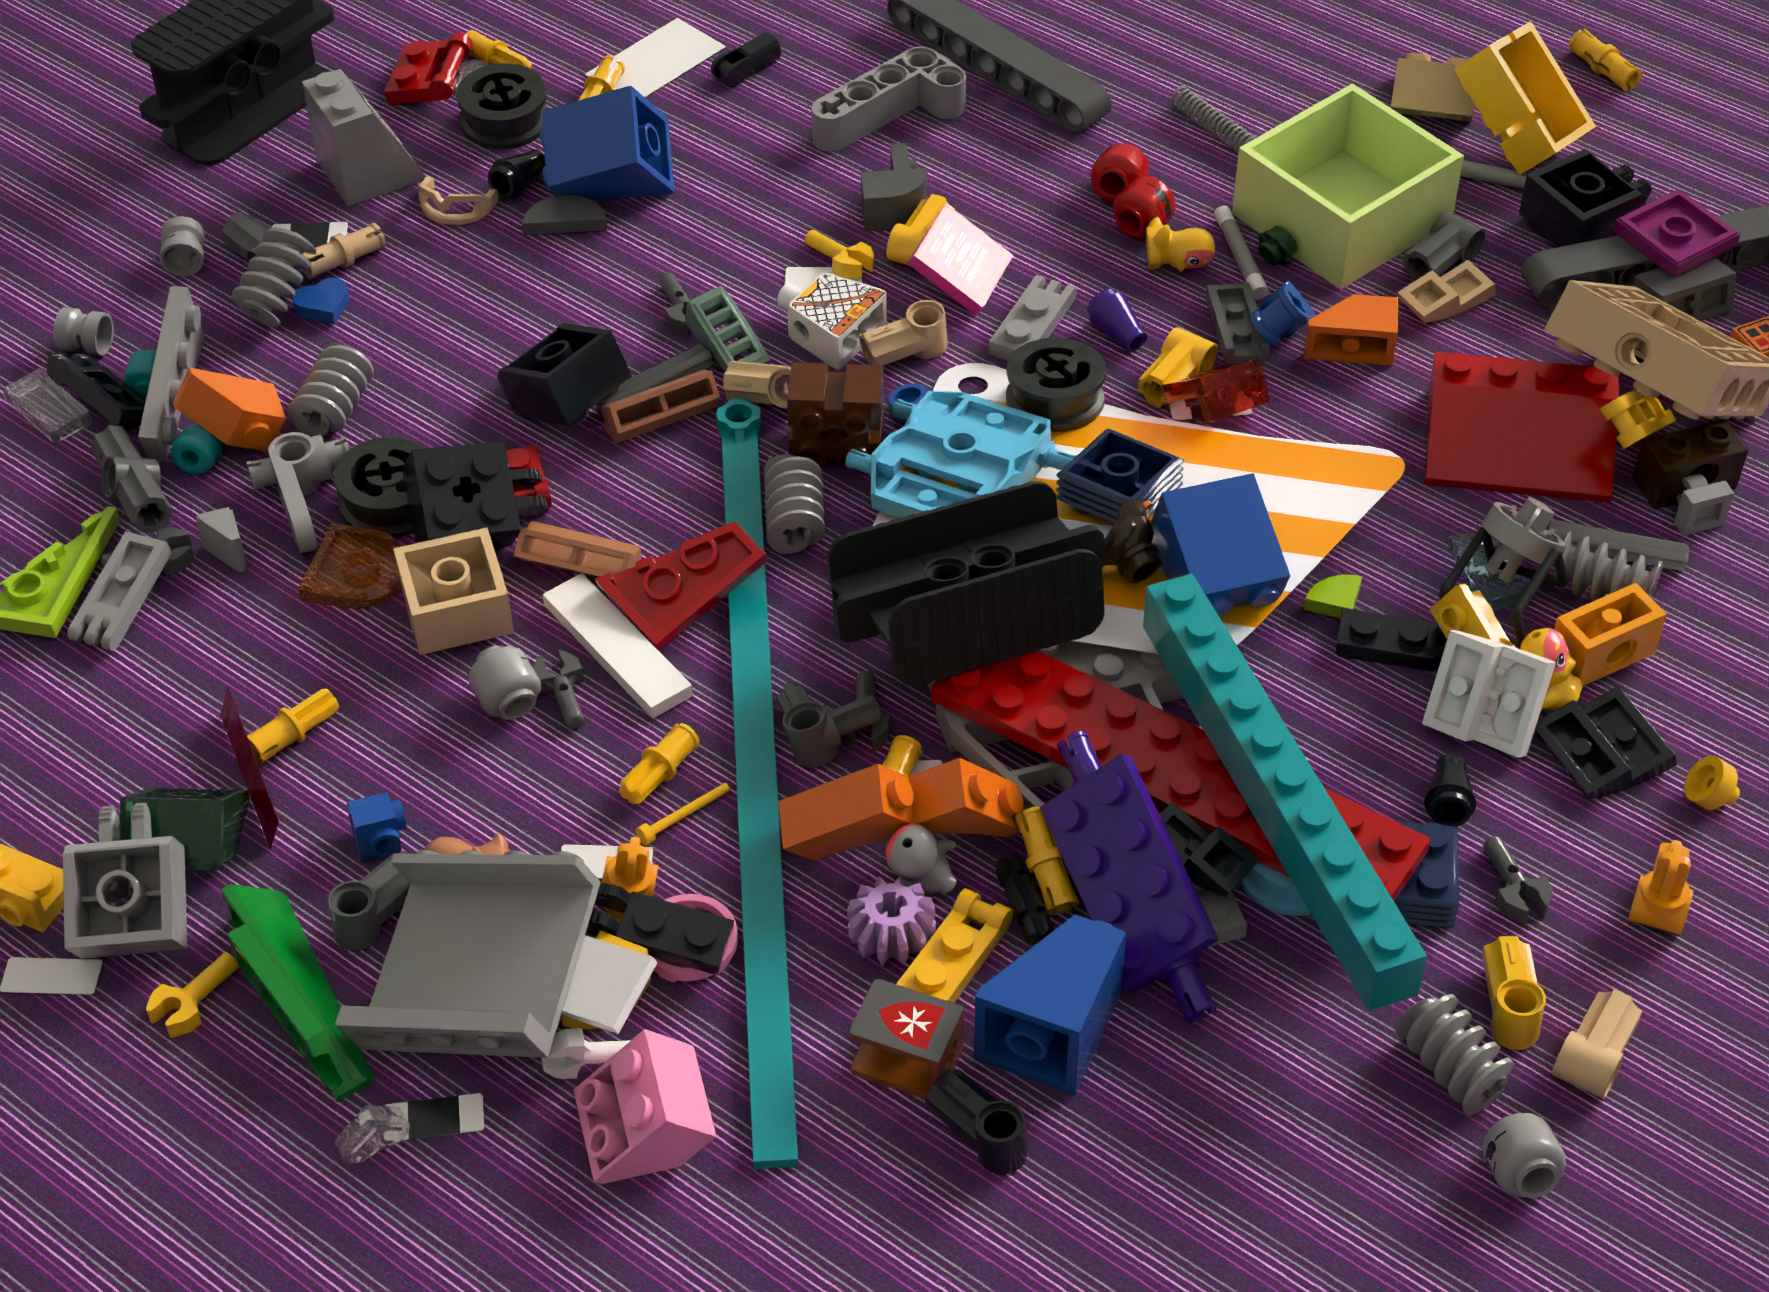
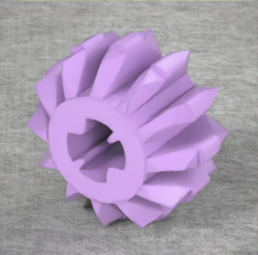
[847,876,936,966]

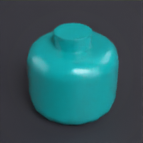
[124,349,156,398]
[171,424,223,475]

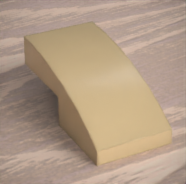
[1397,260,1496,323]

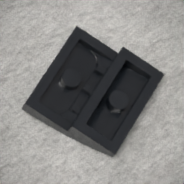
[1534,686,1677,800]

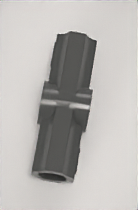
[91,425,173,532]

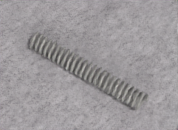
[1171,85,1256,153]

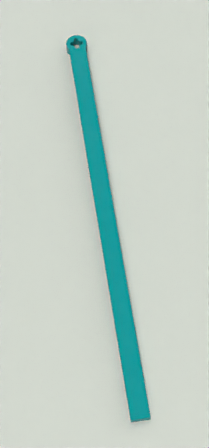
[716,398,798,1169]

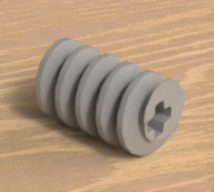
[232,227,317,328]
[288,343,374,437]
[764,454,825,554]
[1553,531,1664,601]
[1395,994,1515,1115]

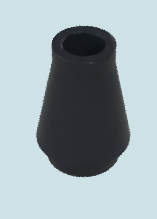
[488,149,546,198]
[1424,754,1476,827]

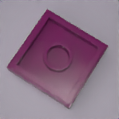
[1613,189,1740,278]

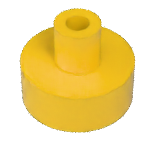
[1684,755,1740,810]

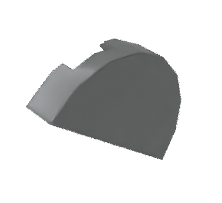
[522,194,607,235]

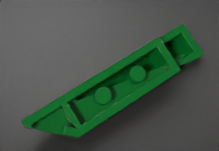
[221,884,374,1102]

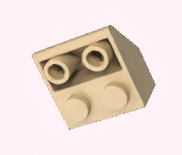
[1390,53,1475,122]

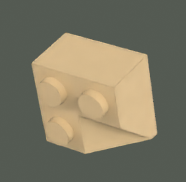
[393,527,514,655]

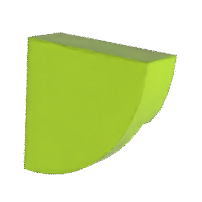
[1304,575,1362,618]

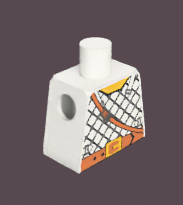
[777,273,887,370]

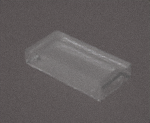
[2,367,93,444]

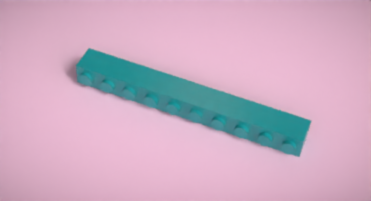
[1143,573,1427,1011]

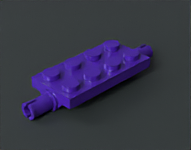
[1040,731,1219,1023]

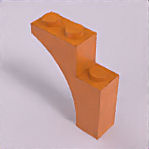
[778,758,1024,861]

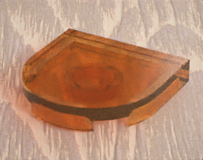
[298,523,402,609]

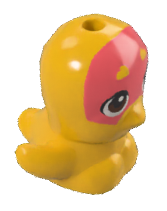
[1146,217,1215,272]
[1520,628,1583,711]

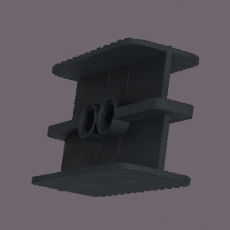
[131,0,335,165]
[827,481,1106,686]

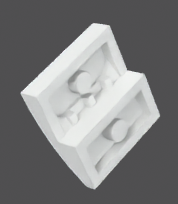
[1422,630,1556,758]

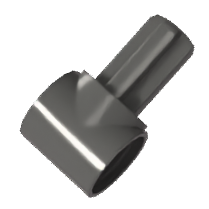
[777,683,882,768]

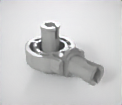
[1481,497,1565,583]

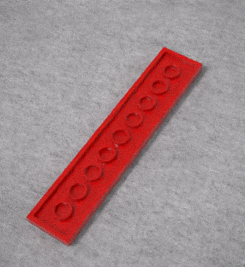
[931,650,1431,901]

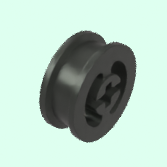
[457,63,548,149]
[1006,338,1106,431]
[334,437,426,538]

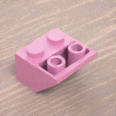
[574,1029,716,1184]

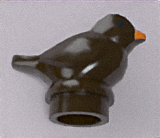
[1103,499,1162,583]

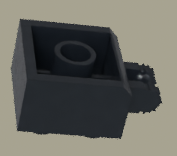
[1519,149,1652,247]
[497,323,632,425]
[402,442,548,550]

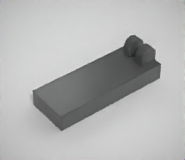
[1206,283,1270,375]

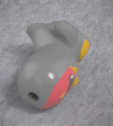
[885,823,957,896]

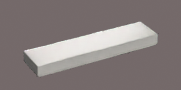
[542,573,693,719]

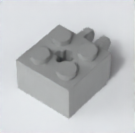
[63,803,188,959]

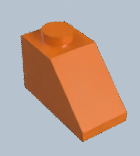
[1304,294,1398,366]
[173,368,286,452]

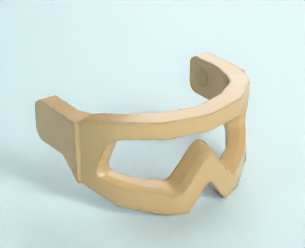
[417,176,498,225]

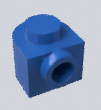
[346,792,407,862]

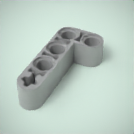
[811,46,966,152]

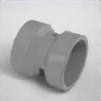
[160,216,205,276]
[53,307,114,356]

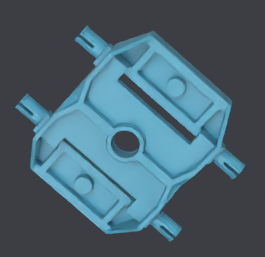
[845,391,1077,518]

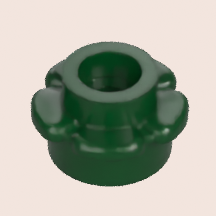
[1258,226,1298,266]

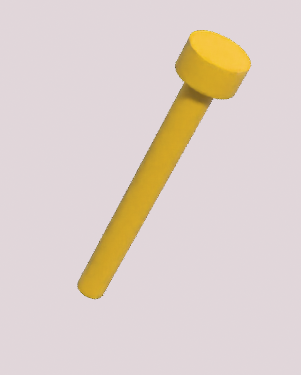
[635,783,730,846]

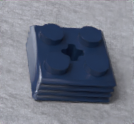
[1056,428,1184,525]
[1394,821,1459,928]

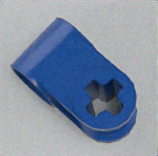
[1250,281,1316,345]

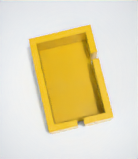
[1454,21,1596,175]

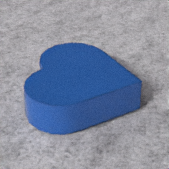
[292,278,350,324]

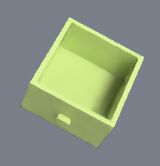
[1232,83,1464,290]

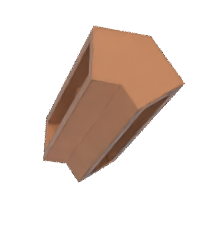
[601,370,720,444]
[513,521,641,578]

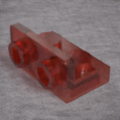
[1162,358,1270,423]

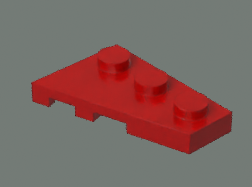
[595,521,768,651]

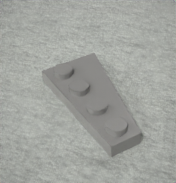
[138,286,205,462]

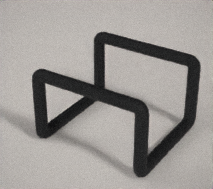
[1439,527,1568,649]

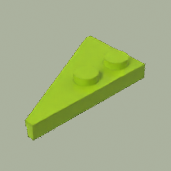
[0,506,120,638]

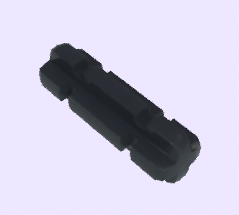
[996,854,1054,946]

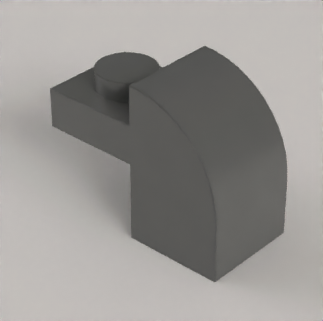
[860,143,927,232]

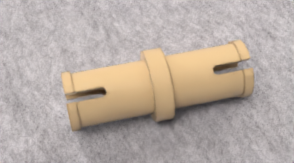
[302,223,386,279]

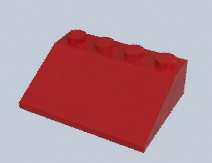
[1425,352,1619,503]

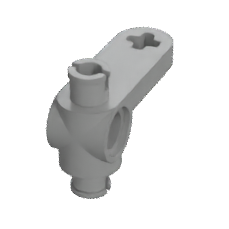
[246,432,350,554]

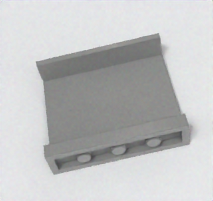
[335,850,601,1058]

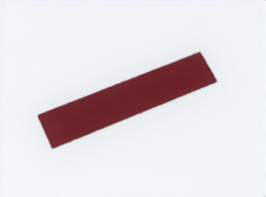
[220,687,279,850]

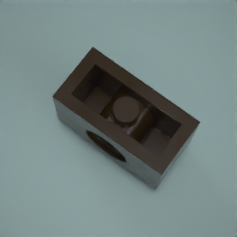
[1632,419,1749,509]

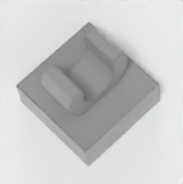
[1674,473,1735,536]

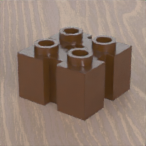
[787,362,884,469]

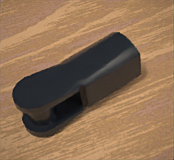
[711,32,781,87]

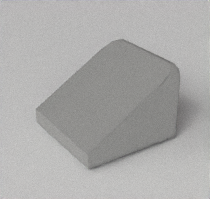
[196,507,247,573]

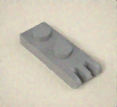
[989,275,1077,361]
[67,531,172,651]

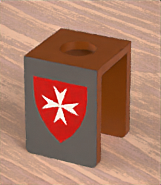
[850,979,965,1099]

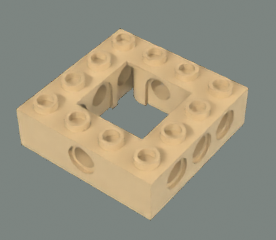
[1544,280,1769,420]

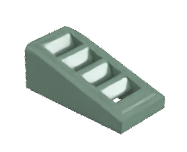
[685,286,771,372]

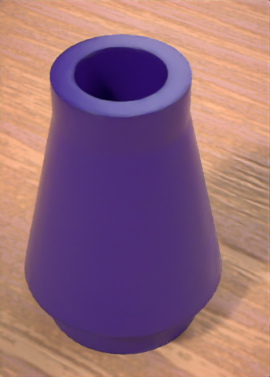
[1087,288,1147,353]

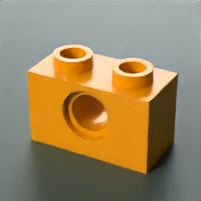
[1554,583,1667,686]

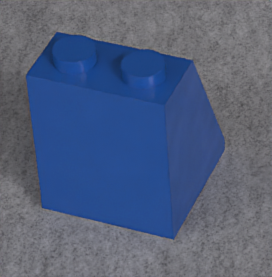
[540,85,675,200]
[1151,473,1291,616]
[974,915,1126,1095]

